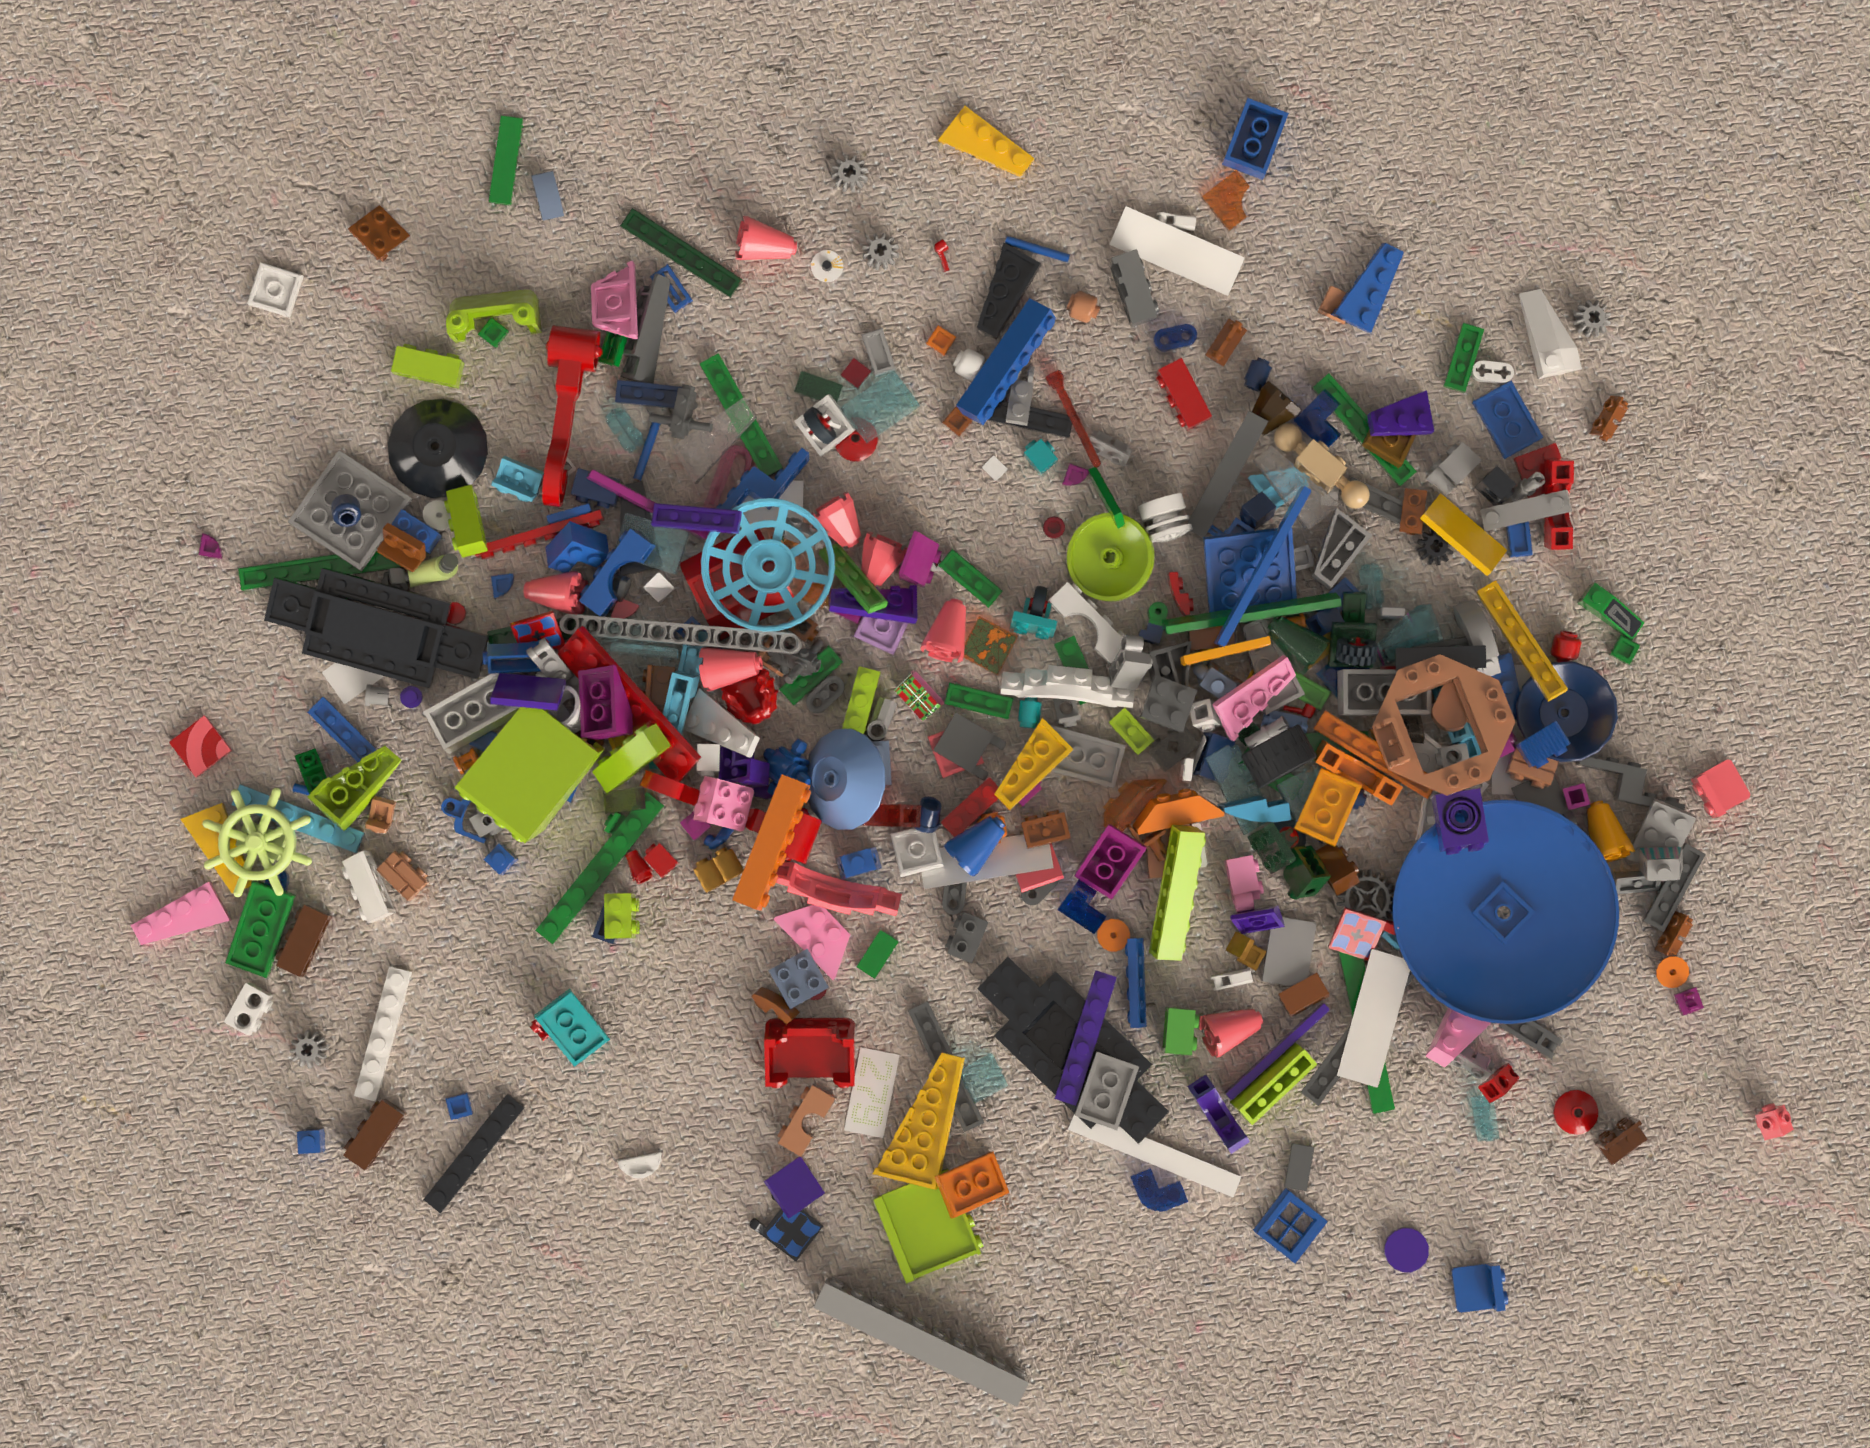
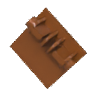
[348,205,410,262]

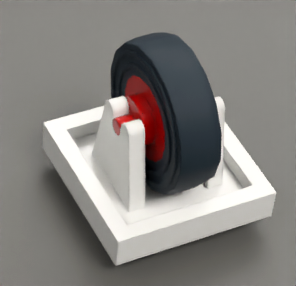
[794,394,856,456]

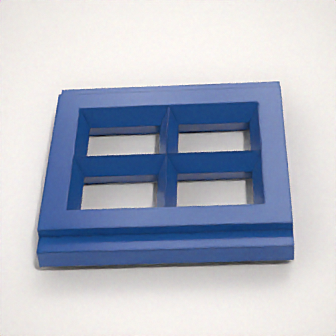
[1253,1188,1328,1264]

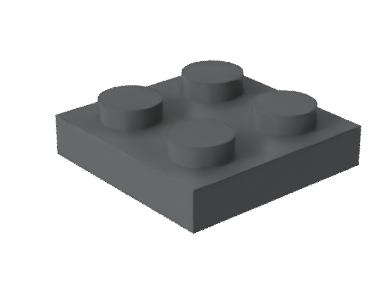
[1140,675,1197,733]

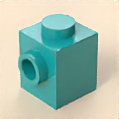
[1023,439,1058,476]

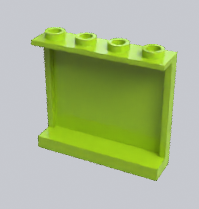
[873,1168,984,1284]

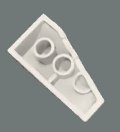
[1519,289,1582,379]

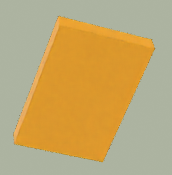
[1294,768,1362,847]

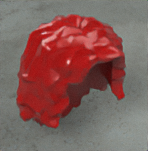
[721,668,778,724]

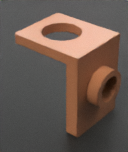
[1318,285,1346,324]
[758,636,784,677]

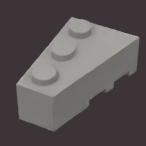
[1311,508,1372,590]

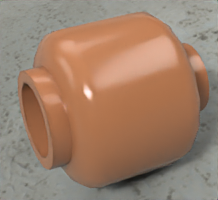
[1066,291,1101,323]

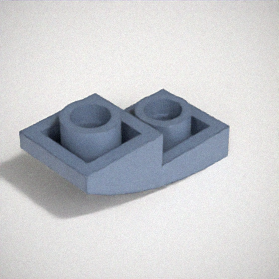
[531,171,564,221]

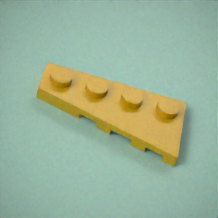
[994,718,1073,810]

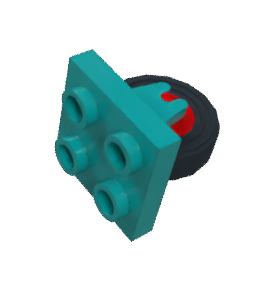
[1010,586,1057,640]

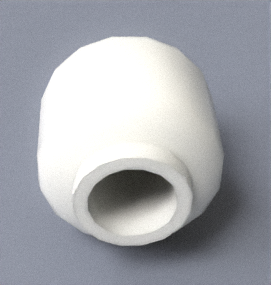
[953,348,985,381]

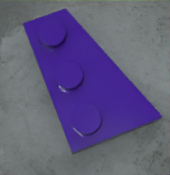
[1367,390,1434,436]

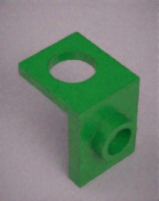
[604,812,626,834]

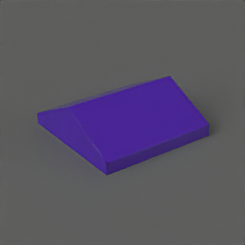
[1230,905,1285,934]

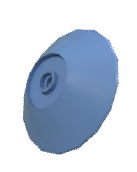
[806,729,885,830]

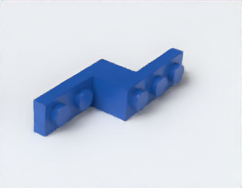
[716,448,810,510]

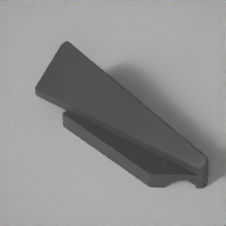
[621,274,670,384]

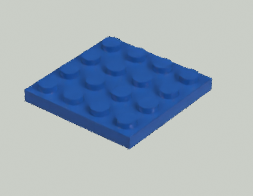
[1203,527,1297,612]

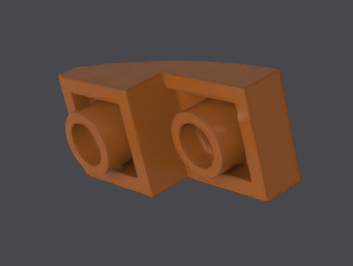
[751,987,800,1025]

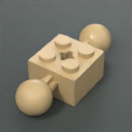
[1274,423,1370,509]

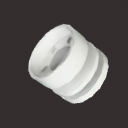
[1137,493,1193,543]

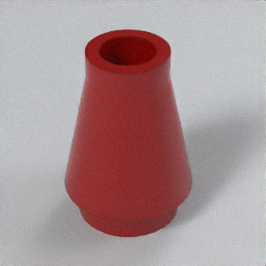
[625,850,653,884]

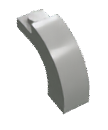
[1453,599,1501,676]

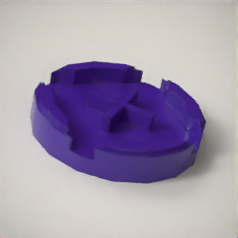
[1384,1227,1429,1272]

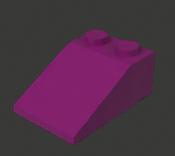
[899,530,942,588]
[578,665,633,740]
[1074,824,1147,900]

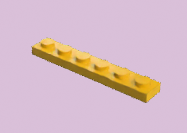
[1477,580,1568,702]

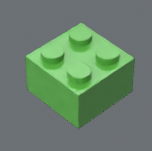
[1162,1007,1199,1055]

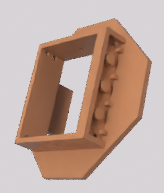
[1372,654,1515,796]

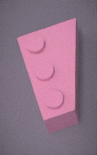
[1426,1008,1491,1067]

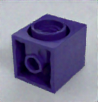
[1432,788,1489,855]

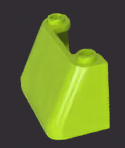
[446,289,542,343]

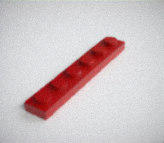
[475,510,604,560]

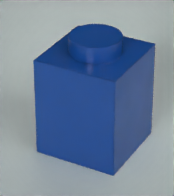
[483,843,518,875]
[297,1128,326,1154]

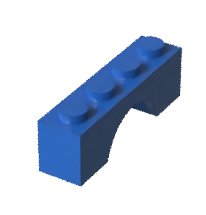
[579,528,656,617]

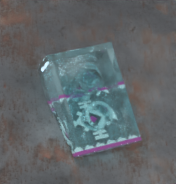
[1377,604,1444,666]

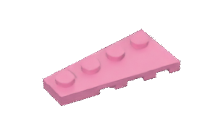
[1212,655,1296,741]
[130,882,232,945]

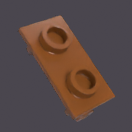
[1205,318,1247,367]
[1589,396,1628,442]
[1399,488,1427,535]
[1654,911,1693,957]

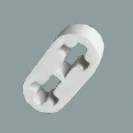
[1471,360,1514,384]

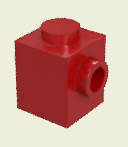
[643,843,679,878]

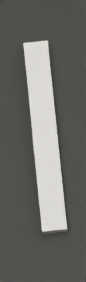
[1068,1114,1241,1197]

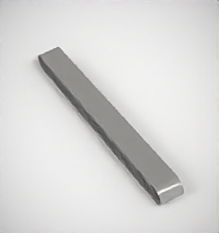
[560,614,802,654]

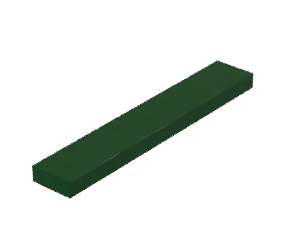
[620,208,743,299]

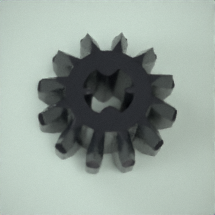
[1416,529,1454,566]

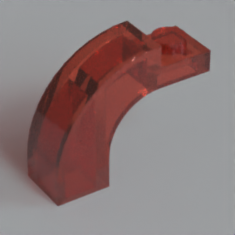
[860,804,921,828]

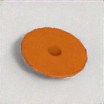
[1097,919,1130,952]
[1656,956,1689,988]

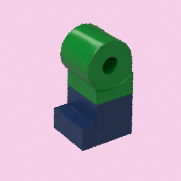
[1138,602,1168,646]

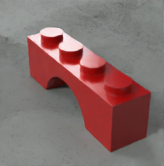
[1544,458,1574,550]

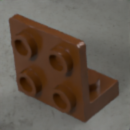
[1595,1117,1648,1165]

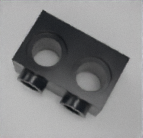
[1475,466,1516,505]

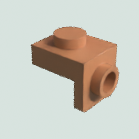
[365,796,396,833]

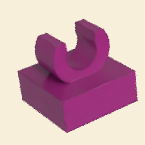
[1674,987,1704,1016]

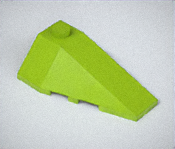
[307,746,402,831]

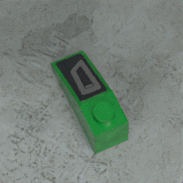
[1577,583,1644,641]

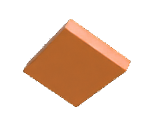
[934,1151,1010,1219]

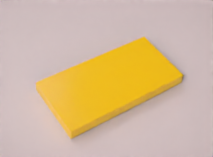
[1420,493,1507,576]

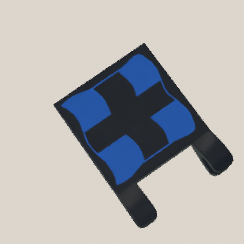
[749,1195,823,1261]

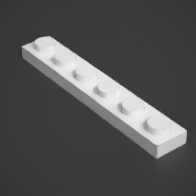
[354,966,412,1102]

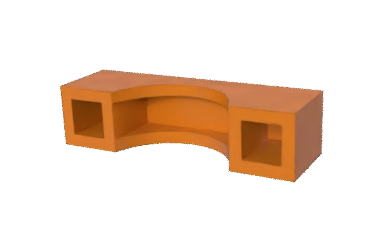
[1314,740,1403,806]

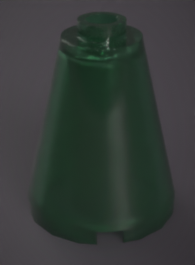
[1267,616,1330,675]

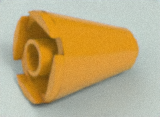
[1587,800,1635,863]

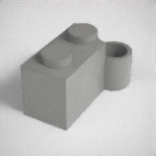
[1109,634,1153,690]

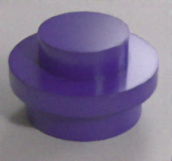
[400,686,423,708]

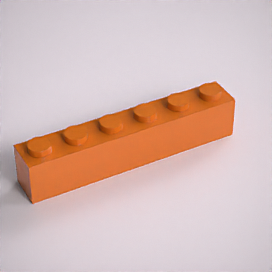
[732,774,811,911]

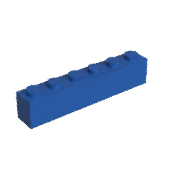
[956,298,1056,425]

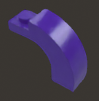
[1187,1075,1250,1154]

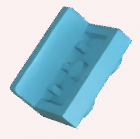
[491,456,544,502]

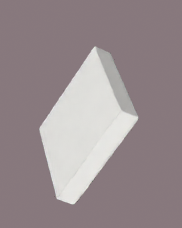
[247,262,304,318]
[890,828,944,877]

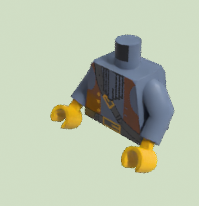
[1193,648,1254,699]

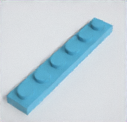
[232,784,365,853]

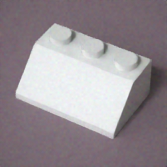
[342,851,396,923]

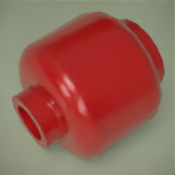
[1550,630,1582,662]

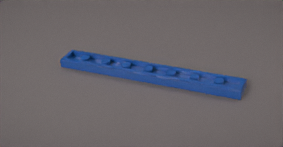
[1214,486,1311,647]

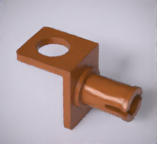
[1125,824,1167,862]

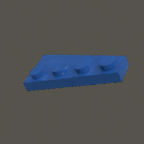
[1331,243,1404,333]

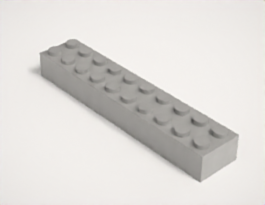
[814,1277,1029,1407]

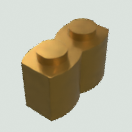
[693,847,744,893]

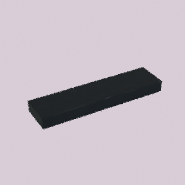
[987,401,1074,439]
[1395,645,1486,671]

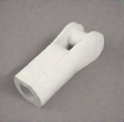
[1156,212,1196,231]
[1210,968,1253,991]

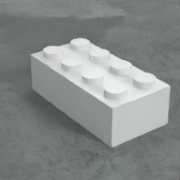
[424,673,520,754]

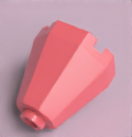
[811,491,861,548]
[861,531,908,587]

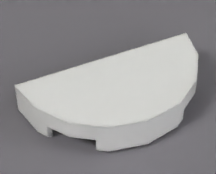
[617,1151,662,1178]

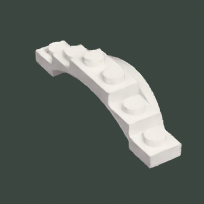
[1001,665,1134,708]

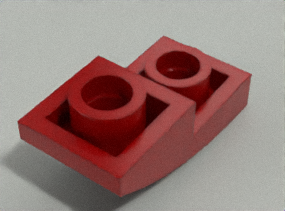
[1167,572,1194,616]

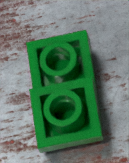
[295,748,327,794]

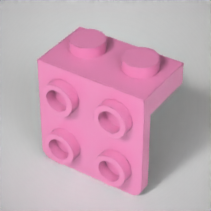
[693,776,754,831]

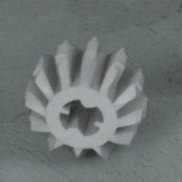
[831,155,868,193]
[862,233,899,271]
[1573,300,1611,338]
[289,1030,329,1068]

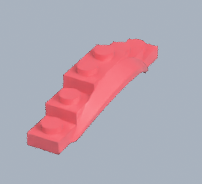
[776,861,902,916]

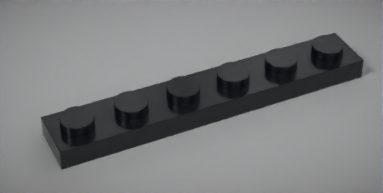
[423,1094,525,1214]

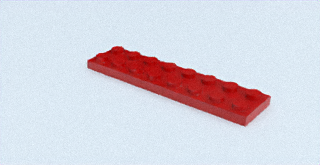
[558,626,702,782]

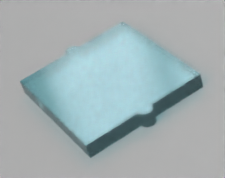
[961,1053,1008,1104]

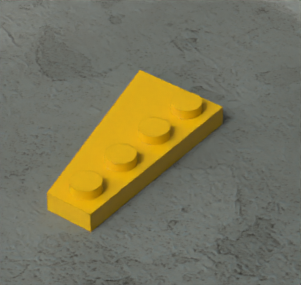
[938,106,1034,177]
[180,803,253,894]

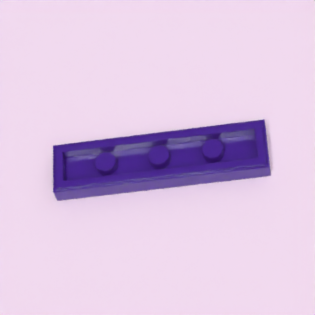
[651,503,742,534]

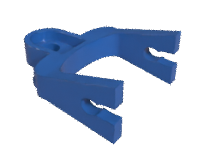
[441,797,487,843]

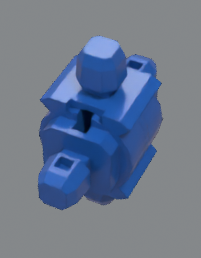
[763,739,811,796]

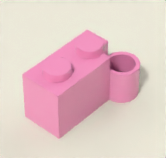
[1224,855,1264,913]

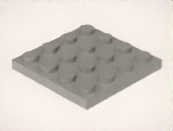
[288,450,412,572]

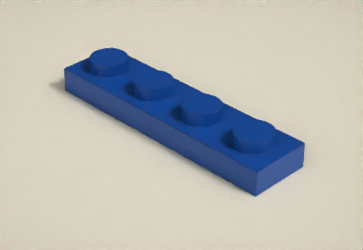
[307,697,377,762]
[1125,938,1147,1028]

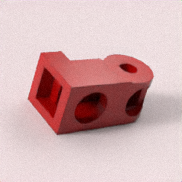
[1478,1063,1520,1103]

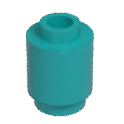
[1018,697,1042,729]

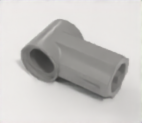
[867,697,897,741]

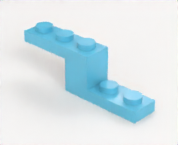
[663,631,708,735]

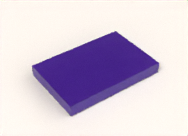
[490,673,566,710]

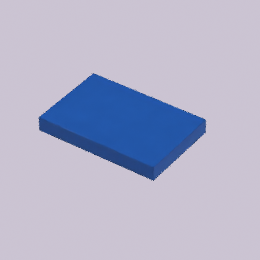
[1472,381,1544,459]

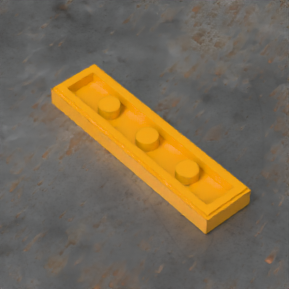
[1180,636,1271,666]

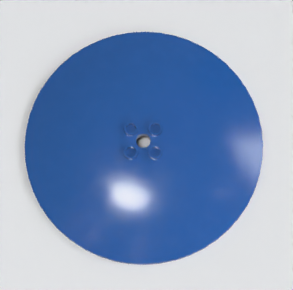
[1392,800,1619,1024]

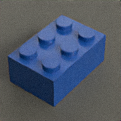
[1222,98,1289,180]

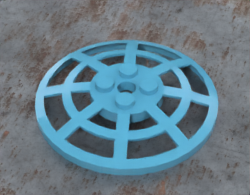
[701,498,835,632]

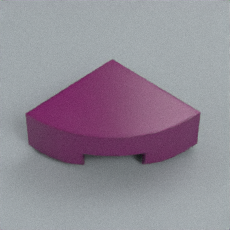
[1062,463,1089,486]
[199,533,222,559]

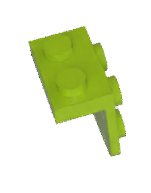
[604,893,640,939]

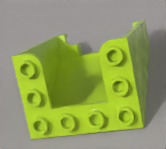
[455,707,605,843]

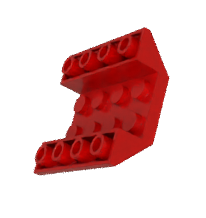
[678,529,794,641]

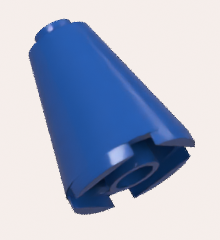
[944,816,1006,876]

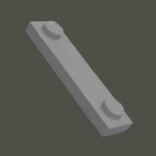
[1480,490,1572,531]

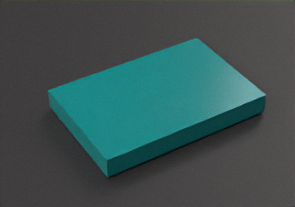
[534,988,610,1067]

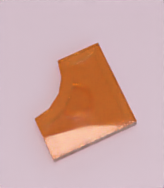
[1202,170,1250,232]

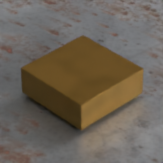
[1225,931,1255,960]
[1236,944,1267,971]

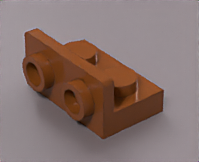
[377,522,426,572]
[642,664,676,711]
[1021,810,1071,849]

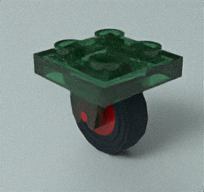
[1247,819,1306,874]

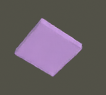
[853,616,908,655]

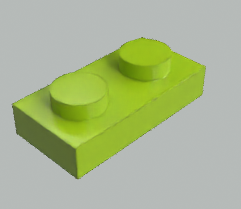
[1108,708,1154,755]

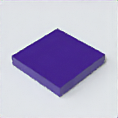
[763,1156,825,1219]

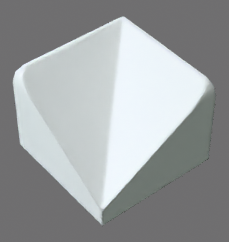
[643,572,675,604]

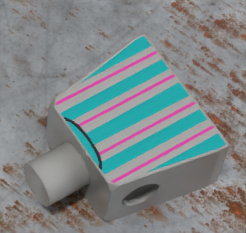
[1639,847,1683,881]

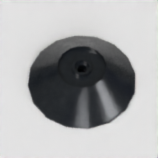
[388,399,488,498]

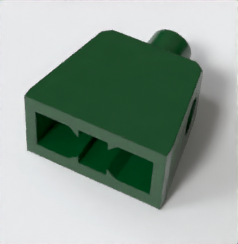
[1283,845,1331,900]

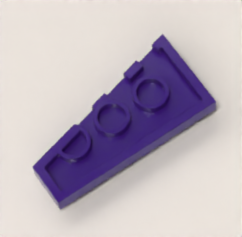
[829,585,918,624]

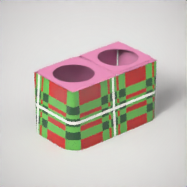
[894,670,945,721]

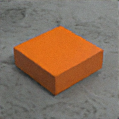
[926,325,956,356]

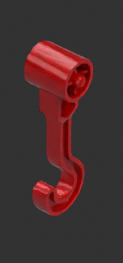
[542,325,602,507]
[640,770,822,864]

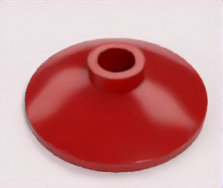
[835,418,878,462]
[1554,1090,1599,1135]

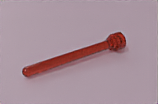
[1045,370,1101,468]

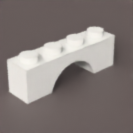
[1048,582,1124,665]

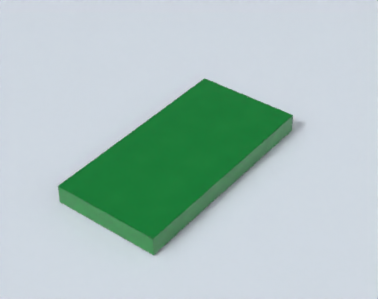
[225,880,296,978]

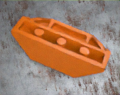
[1133,789,1224,835]

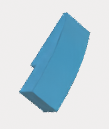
[1217,795,1291,822]

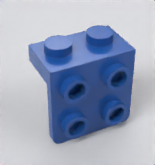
[1452,1263,1508,1313]

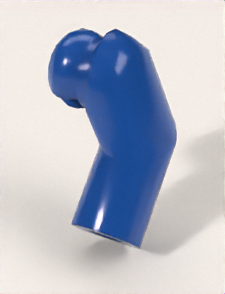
[703,827,734,850]

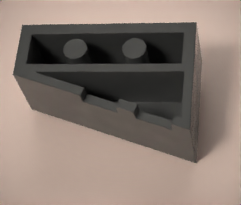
[1109,249,1159,328]
[1148,641,1191,687]

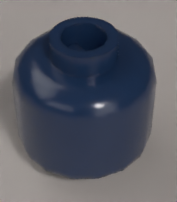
[331,494,361,527]

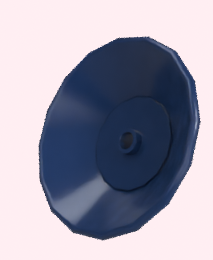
[1516,661,1618,762]

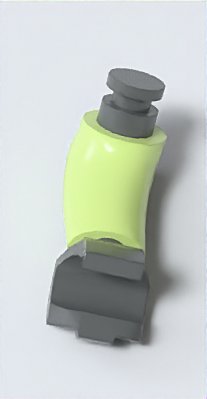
[381,553,458,590]

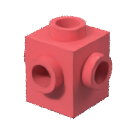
[1755,1103,1794,1140]

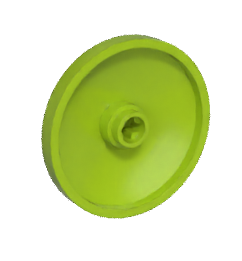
[1067,513,1154,602]

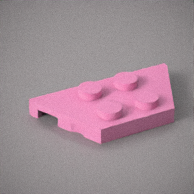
[591,261,638,339]
[774,905,851,980]

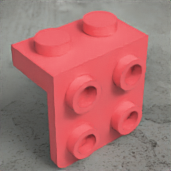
[1691,759,1750,818]

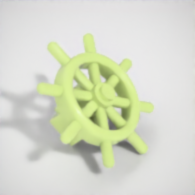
[202,787,312,897]

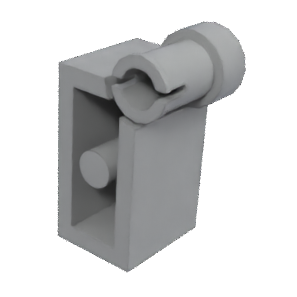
[1426,442,1482,496]

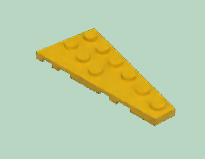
[872,1053,965,1190]

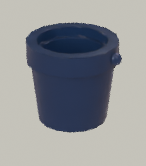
[910,796,942,833]

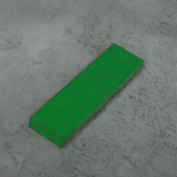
[489,116,524,206]

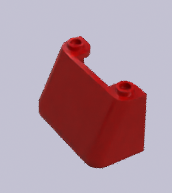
[764,1018,855,1088]

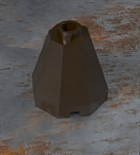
[1252,381,1302,436]

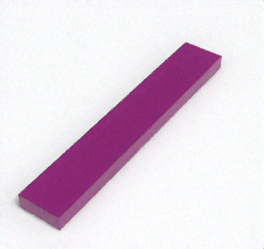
[586,469,710,540]

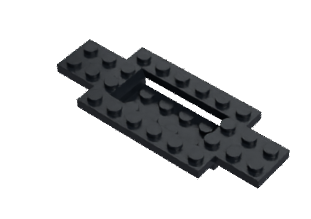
[264,568,489,688]
[977,957,1169,1144]

